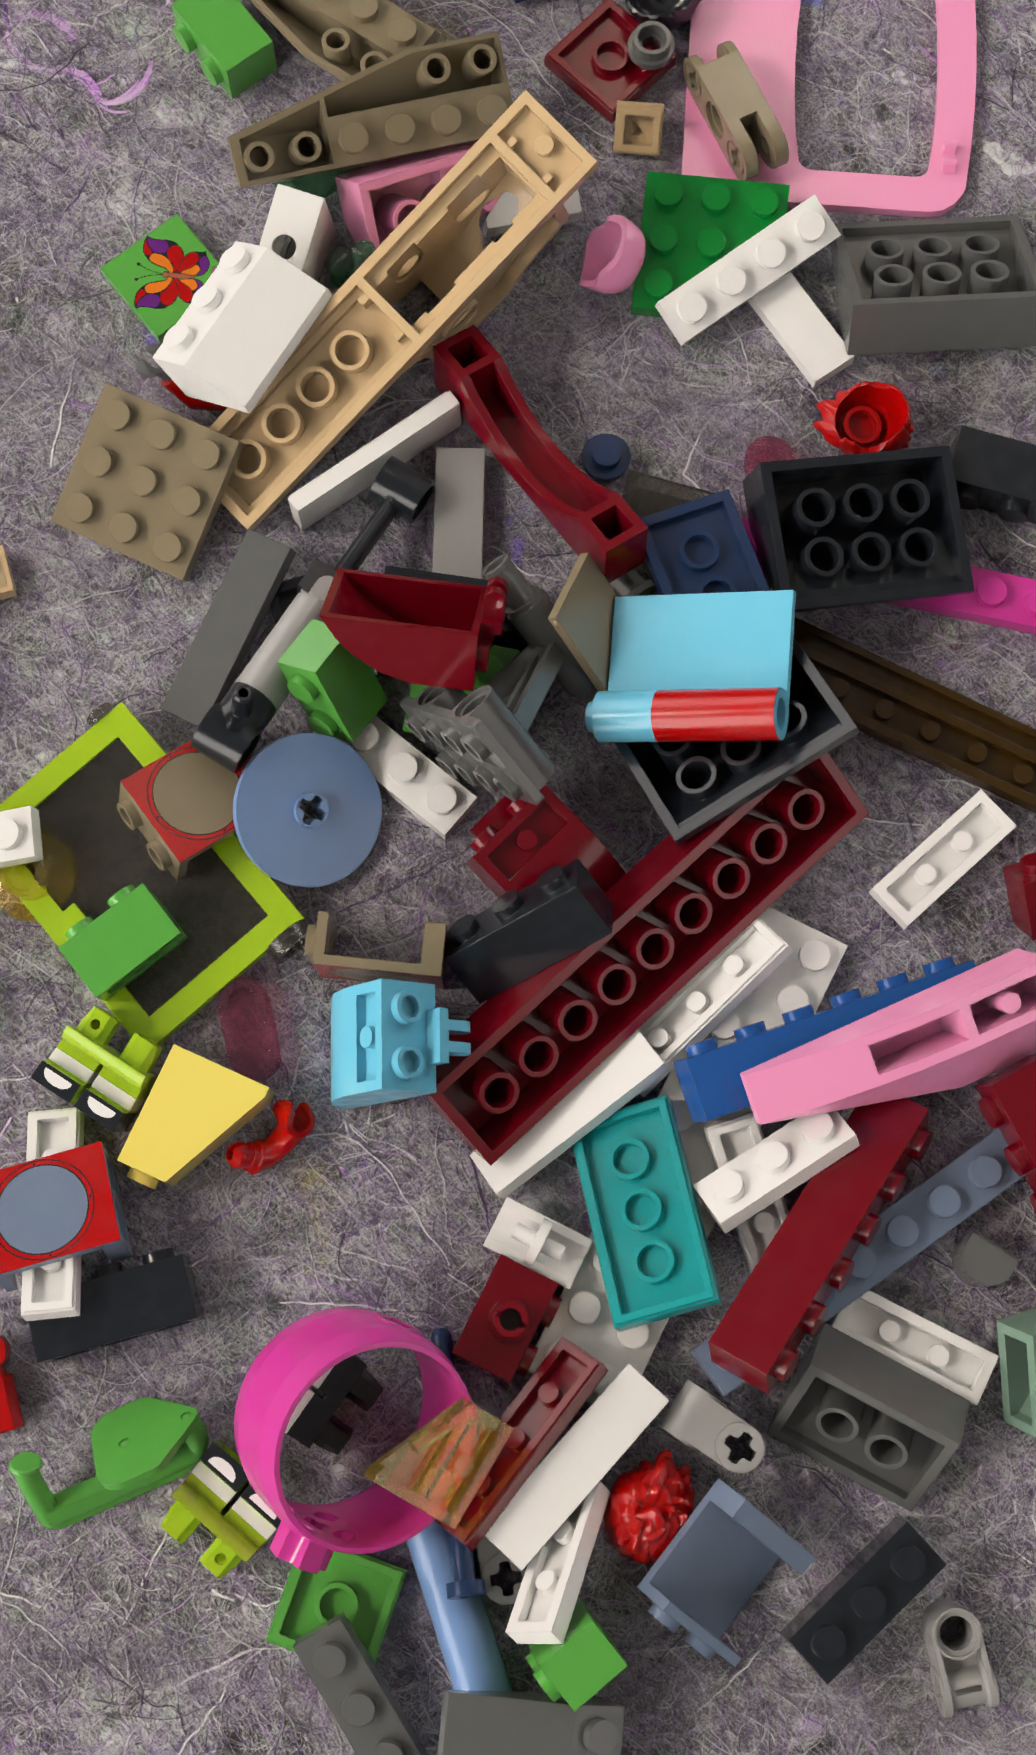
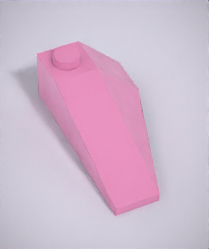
[335,142,501,261]

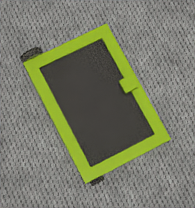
[0,702,310,1045]

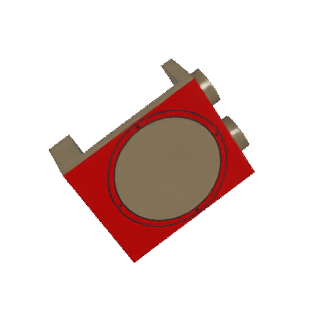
[117,740,252,881]
[305,911,448,990]

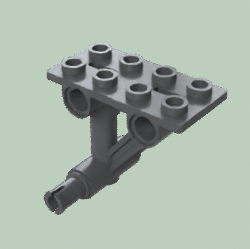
[399,554,598,806]

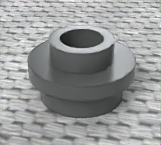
[627,21,675,70]

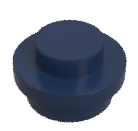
[582,433,631,482]

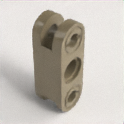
[683,40,789,181]

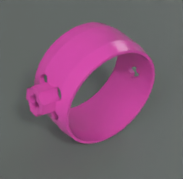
[234,1307,475,1574]

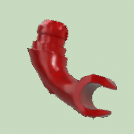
[226,1100,315,1175]

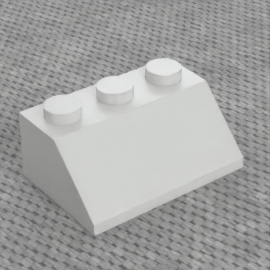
[152,241,333,413]

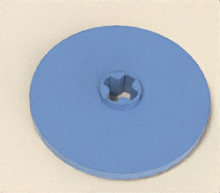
[233,733,382,887]

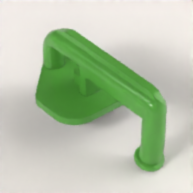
[9,1397,209,1530]

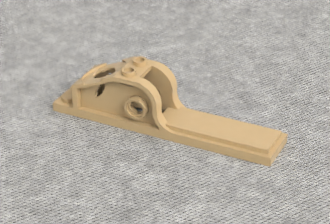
[209,90,599,531]

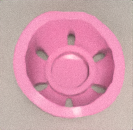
[579,214,645,294]

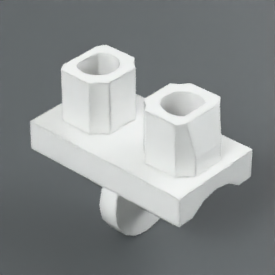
[483,1197,593,1289]

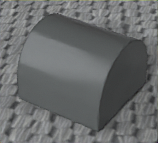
[952,1231,1020,1288]

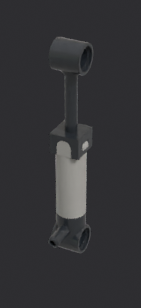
[190,456,436,774]

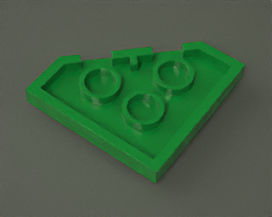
[631,171,790,318]

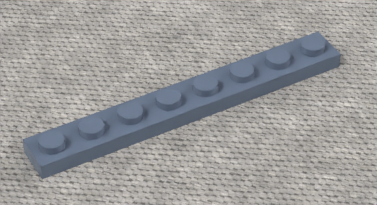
[690,1128,1024,1396]

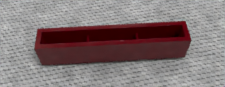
[708,1098,933,1394]

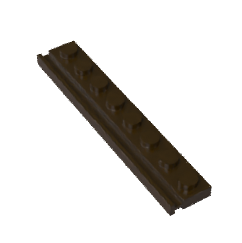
[794,617,1036,814]

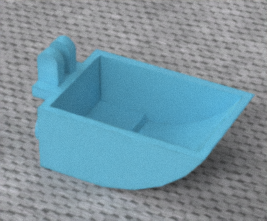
[331,978,471,1110]

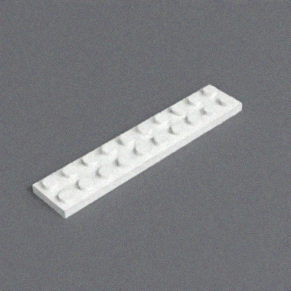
[528,907,848,1404]

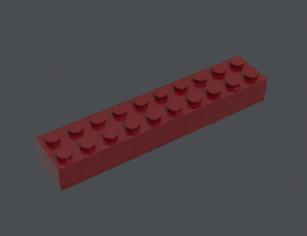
[425,752,869,1166]

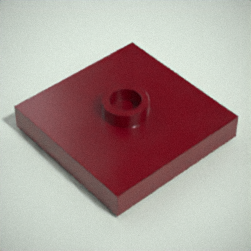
[544,0,677,124]

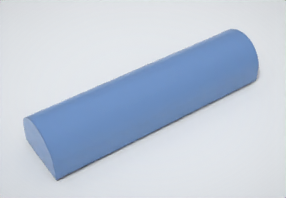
[406,1521,513,1692]

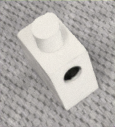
[259,184,336,281]

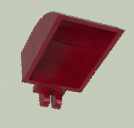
[319,568,508,691]
[465,785,626,898]

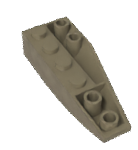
[249,0,437,80]

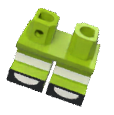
[30,1006,163,1132]
[160,1439,288,1579]

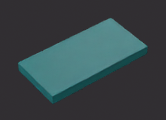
[573,1095,723,1332]

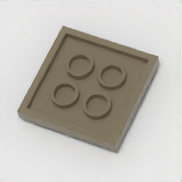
[50,383,244,581]

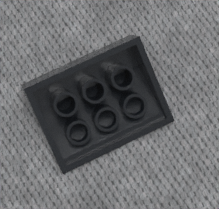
[742,445,975,612]
[614,636,859,846]

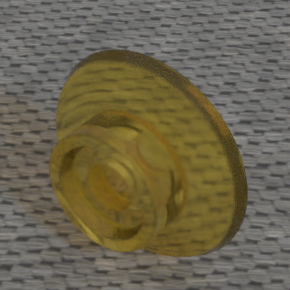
[0,831,78,921]

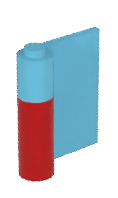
[585,590,796,743]

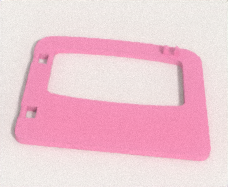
[681,0,977,218]

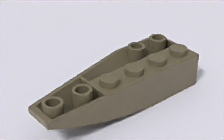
[227,31,513,189]

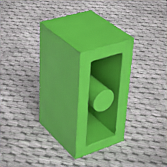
[171,0,277,99]
[277,619,388,743]
[58,883,189,1001]
[525,1596,628,1712]

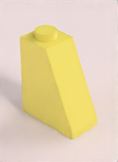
[117,1044,274,1190]

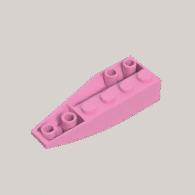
[740,948,1036,1125]

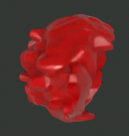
[813,381,913,455]
[603,1450,695,1565]

